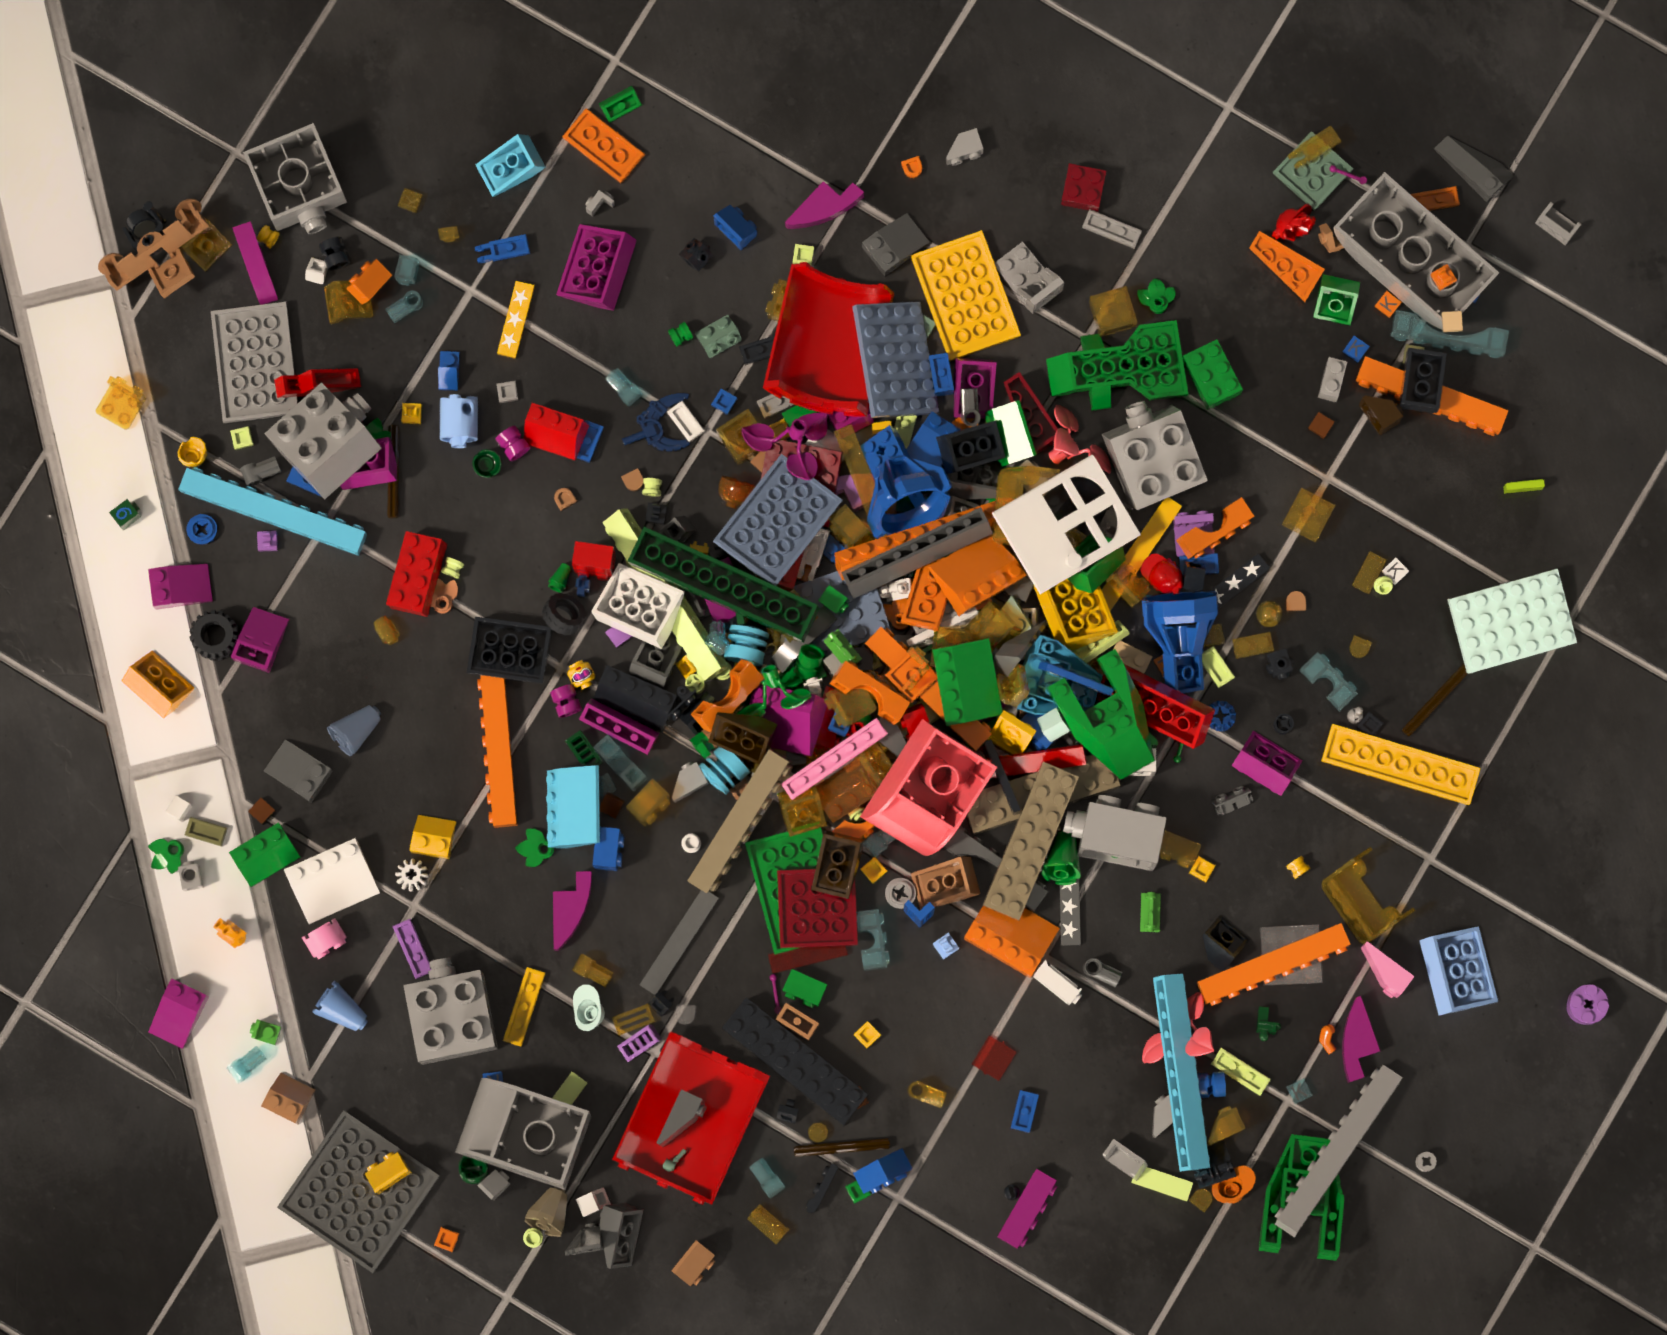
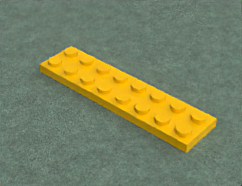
[1321,724,1480,805]

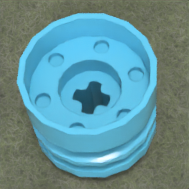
[723,625,769,667]
[699,747,750,795]

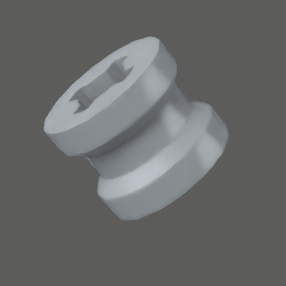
[1415,1152,1437,1172]

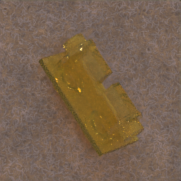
[747,1204,789,1244]

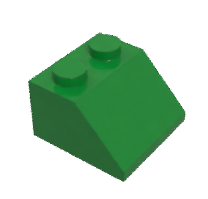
[1313,274,1360,325]

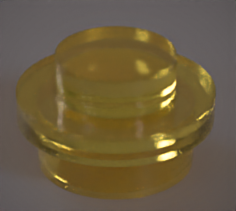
[808,1123,828,1142]

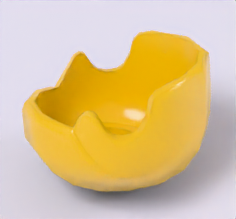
[177,437,207,467]

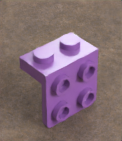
[1173,511,1215,557]

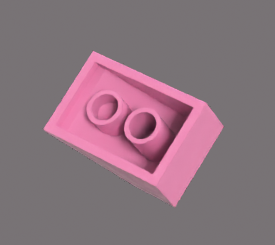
[1361,942,1414,998]

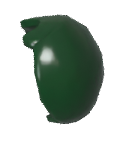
[472,449,502,478]
[459,1156,488,1184]

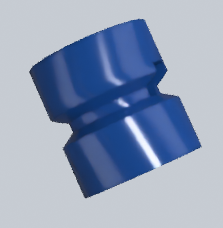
[1197,1071,1226,1098]

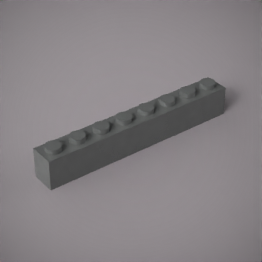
[841,507,993,599]

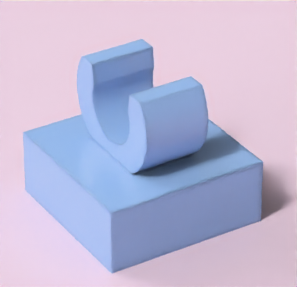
[932,933,959,960]

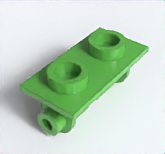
[823,629,862,664]
[1140,892,1161,932]

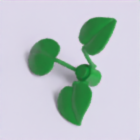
[736,663,812,717]

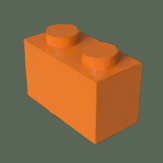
[346,259,392,304]

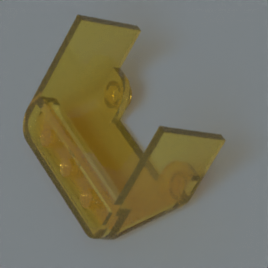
[992,466,1060,545]
[1322,847,1415,944]

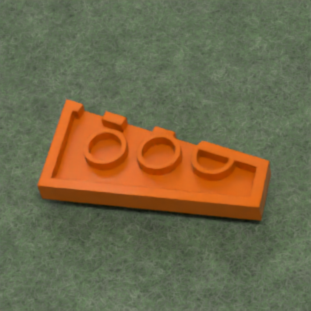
[1249,231,1325,302]

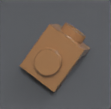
[1318,223,1344,253]

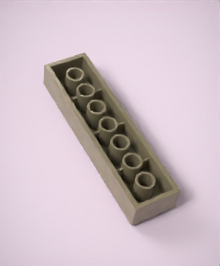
[688,749,793,893]
[966,754,1120,835]
[982,762,1079,920]

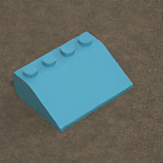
[546,765,600,848]

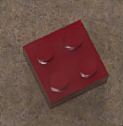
[1061,163,1106,212]

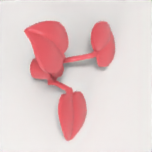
[1048,405,1111,474]
[1142,992,1214,1064]

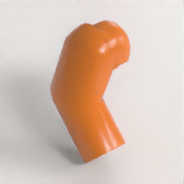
[1319,1024,1336,1054]

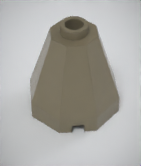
[524,1187,568,1237]

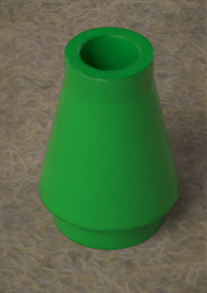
[548,563,572,593]

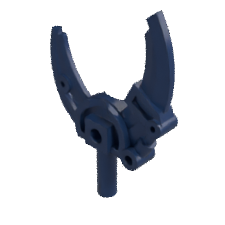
[622,393,690,452]

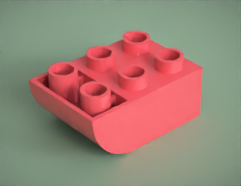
[860,719,997,856]

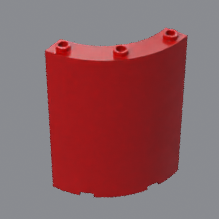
[763,262,894,417]
[612,1032,770,1205]

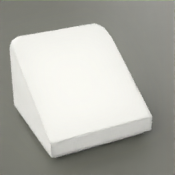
[305,257,328,284]

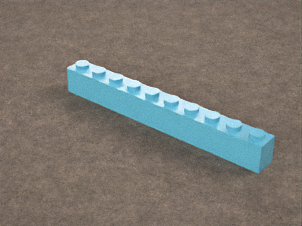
[179,467,367,556]
[1153,974,1210,1171]

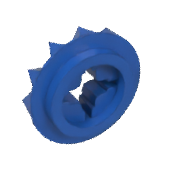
[186,514,217,544]
[1209,700,1236,731]

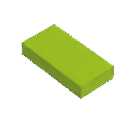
[1503,479,1545,494]

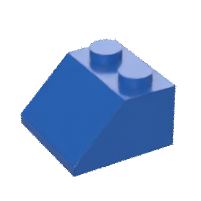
[713,205,757,250]

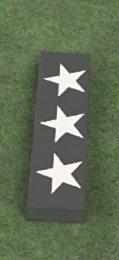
[1060,878,1081,946]

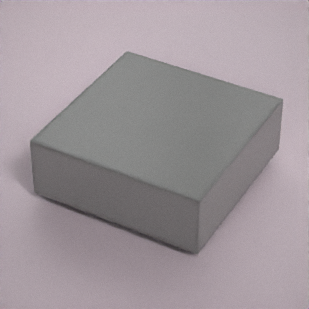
[497,381,518,403]

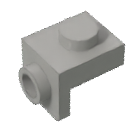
[585,190,615,217]

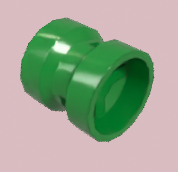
[668,321,693,347]

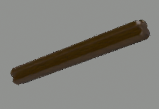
[387,425,399,518]
[1402,663,1468,736]
[794,1138,890,1157]

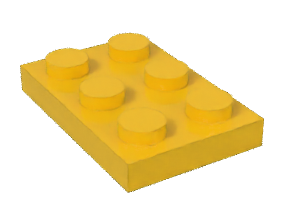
[988,710,1036,755]

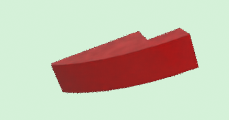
[274,368,361,398]

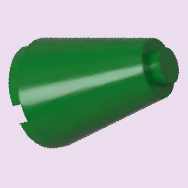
[1042,830,1081,885]

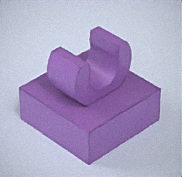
[257,531,278,552]

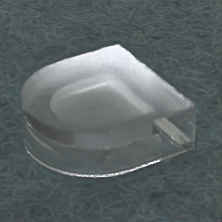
[675,1004,696,1025]

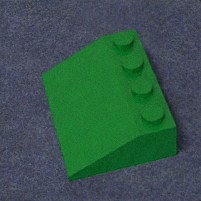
[932,638,1002,726]

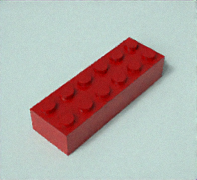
[1096,664,1215,749]

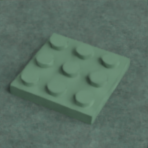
[1273,131,1353,211]

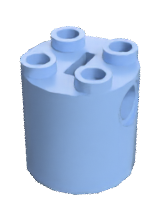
[440,394,478,448]

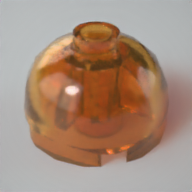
[718,476,756,509]

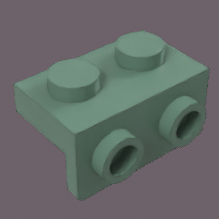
[695,315,742,358]

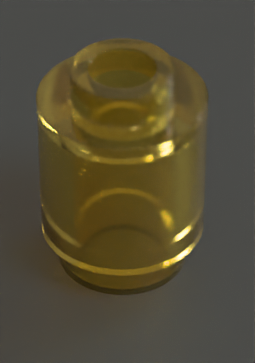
[373,616,400,645]

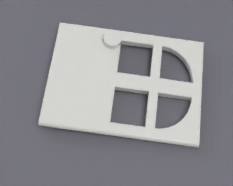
[992,454,1141,594]

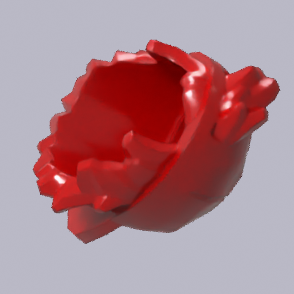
[1272,203,1316,241]
[1140,554,1183,595]

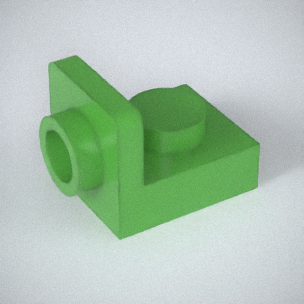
[250,1019,281,1046]

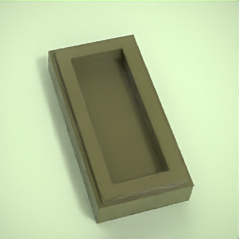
[184,817,228,847]

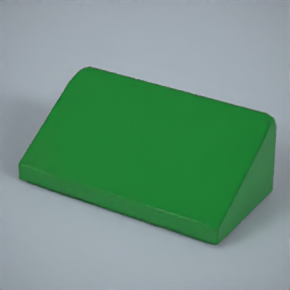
[599,86,642,123]

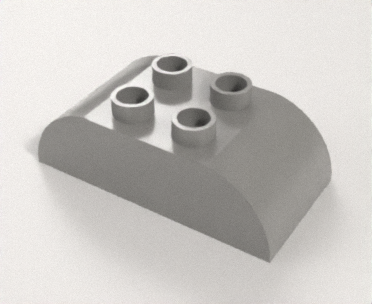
[1334,172,1499,329]

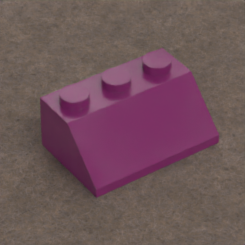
[340,437,397,490]
[1232,731,1302,796]

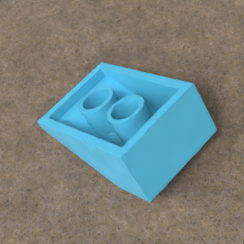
[475,134,546,197]

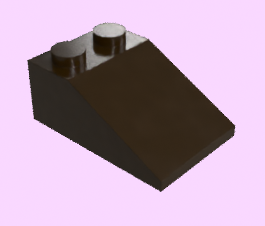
[708,712,778,765]
[811,831,865,899]

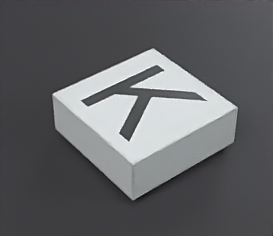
[1382,558,1409,585]

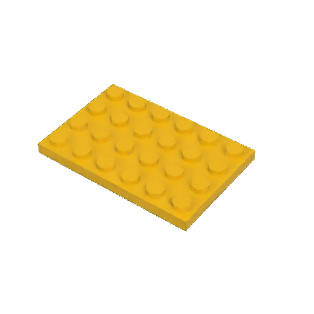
[911,230,1021,362]

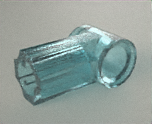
[385,291,423,324]
[605,368,643,407]
[704,621,730,656]
[864,830,895,858]
[226,1046,267,1084]
[749,1158,786,1199]

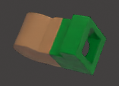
[690,730,717,759]

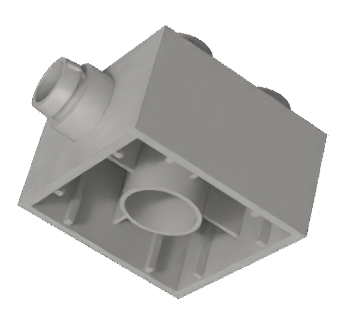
[243,123,347,234]
[264,382,382,499]
[1102,401,1208,510]
[1063,795,1166,871]
[403,958,498,1065]

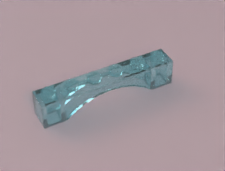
[1391,310,1509,358]

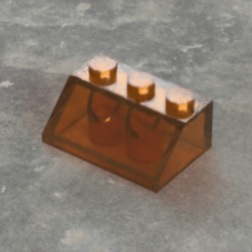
[814,756,881,823]

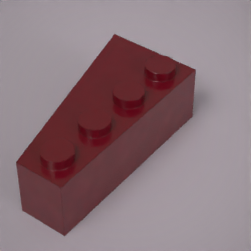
[1004,372,1058,458]

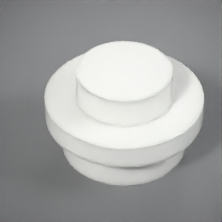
[682,834,701,853]

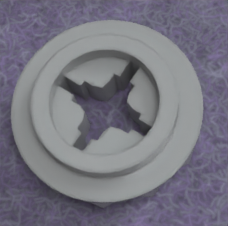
[885,878,916,909]

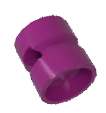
[496,425,531,461]
[550,684,582,718]

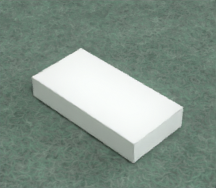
[667,401,705,443]

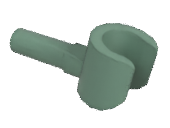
[663,1149,687,1172]

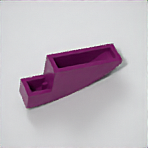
[785,181,864,229]
[232,221,278,305]
[553,871,592,951]
[1342,996,1380,1083]

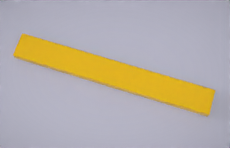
[1102,497,1182,611]

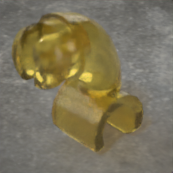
[766,627,782,655]

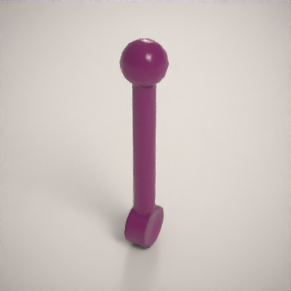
[1329,165,1367,185]
[770,974,782,1014]

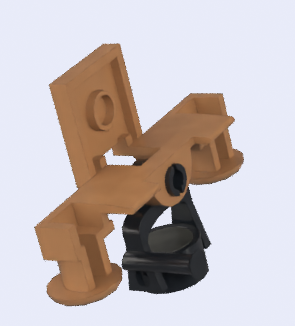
[98,199,209,298]

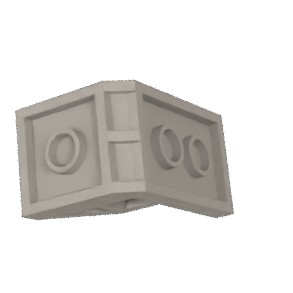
[994,241,1064,314]

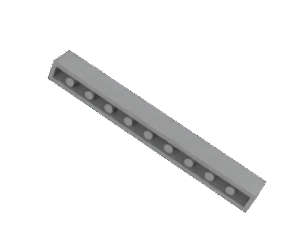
[1275,1065,1403,1238]

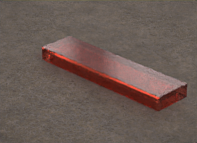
[768,946,848,974]

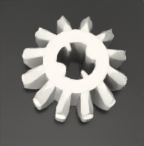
[395,858,429,892]

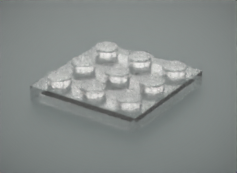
[1260,924,1322,986]

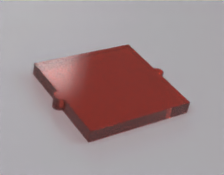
[972,1035,1016,1081]

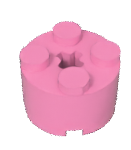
[302,918,347,959]

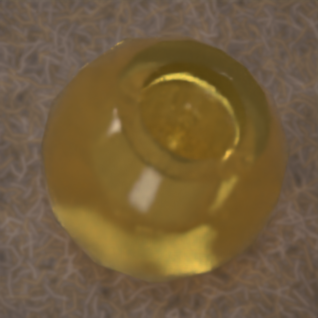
[1256,600,1283,627]

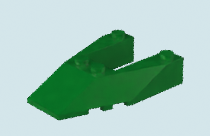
[1046,649,1155,780]
[1259,1134,1344,1261]

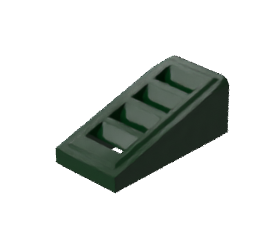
[565,730,603,766]

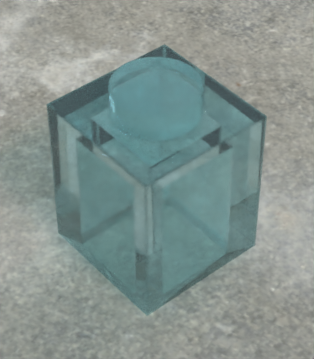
[395,254,420,286]

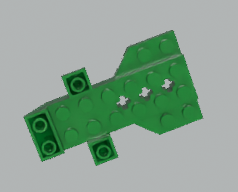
[1046,320,1188,411]

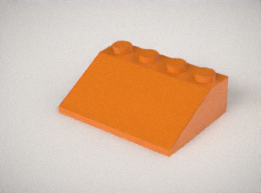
[928,534,1026,616]
[964,906,1060,978]

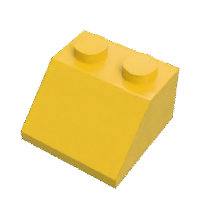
[409,815,456,859]
[365,1152,412,1194]

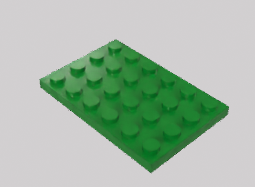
[745,823,823,955]

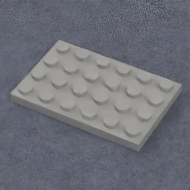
[211,302,298,423]

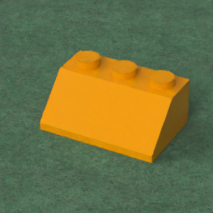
[121,650,194,718]

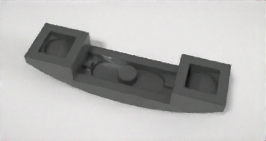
[770,606,838,673]

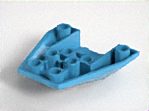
[1015,635,1103,715]

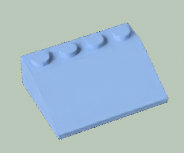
[1419,927,1498,1016]

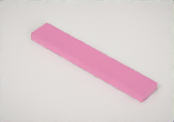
[781,718,888,800]

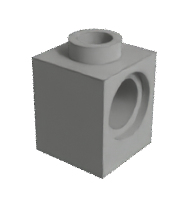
[178,861,204,891]

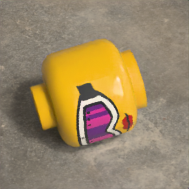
[567,660,595,689]

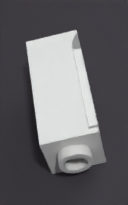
[1033,960,1082,1005]

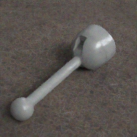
[1347,707,1363,724]

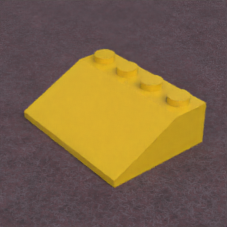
[1033,579,1118,651]

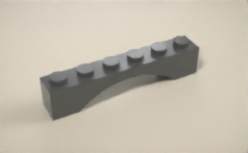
[942,826,1048,912]

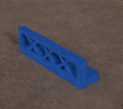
[904,900,935,928]

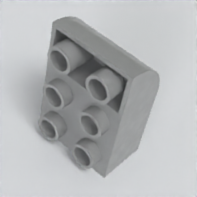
[455,1078,591,1190]

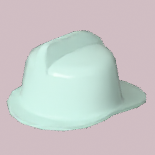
[573,985,605,1031]

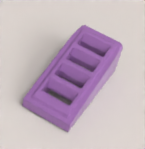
[617,1024,662,1062]

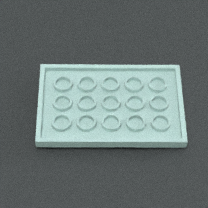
[1447,569,1577,673]

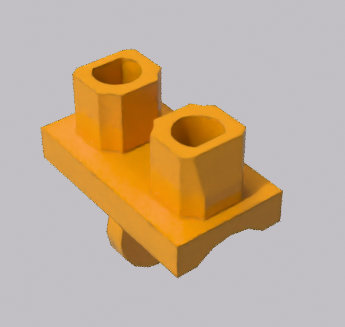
[213,918,247,948]

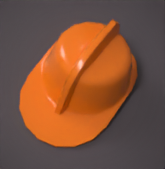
[1212,1166,1256,1204]

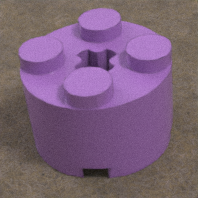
[1567,985,1609,1025]

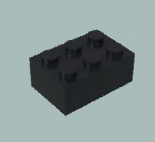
[1399,348,1447,414]
[936,421,1006,474]

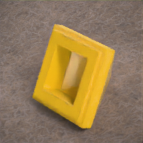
[676,655,697,679]

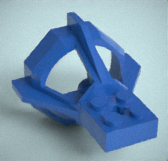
[860,425,952,539]
[1142,591,1218,694]

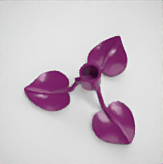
[741,413,827,480]

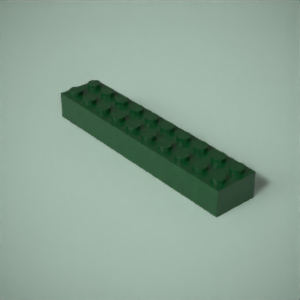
[628,527,820,643]

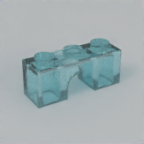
[1299,652,1358,712]
[593,734,647,792]
[856,909,890,971]

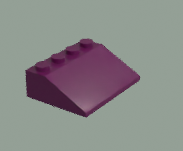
[556,224,637,311]
[749,684,828,756]

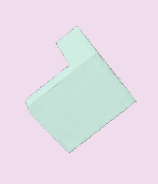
[1037,708,1070,742]

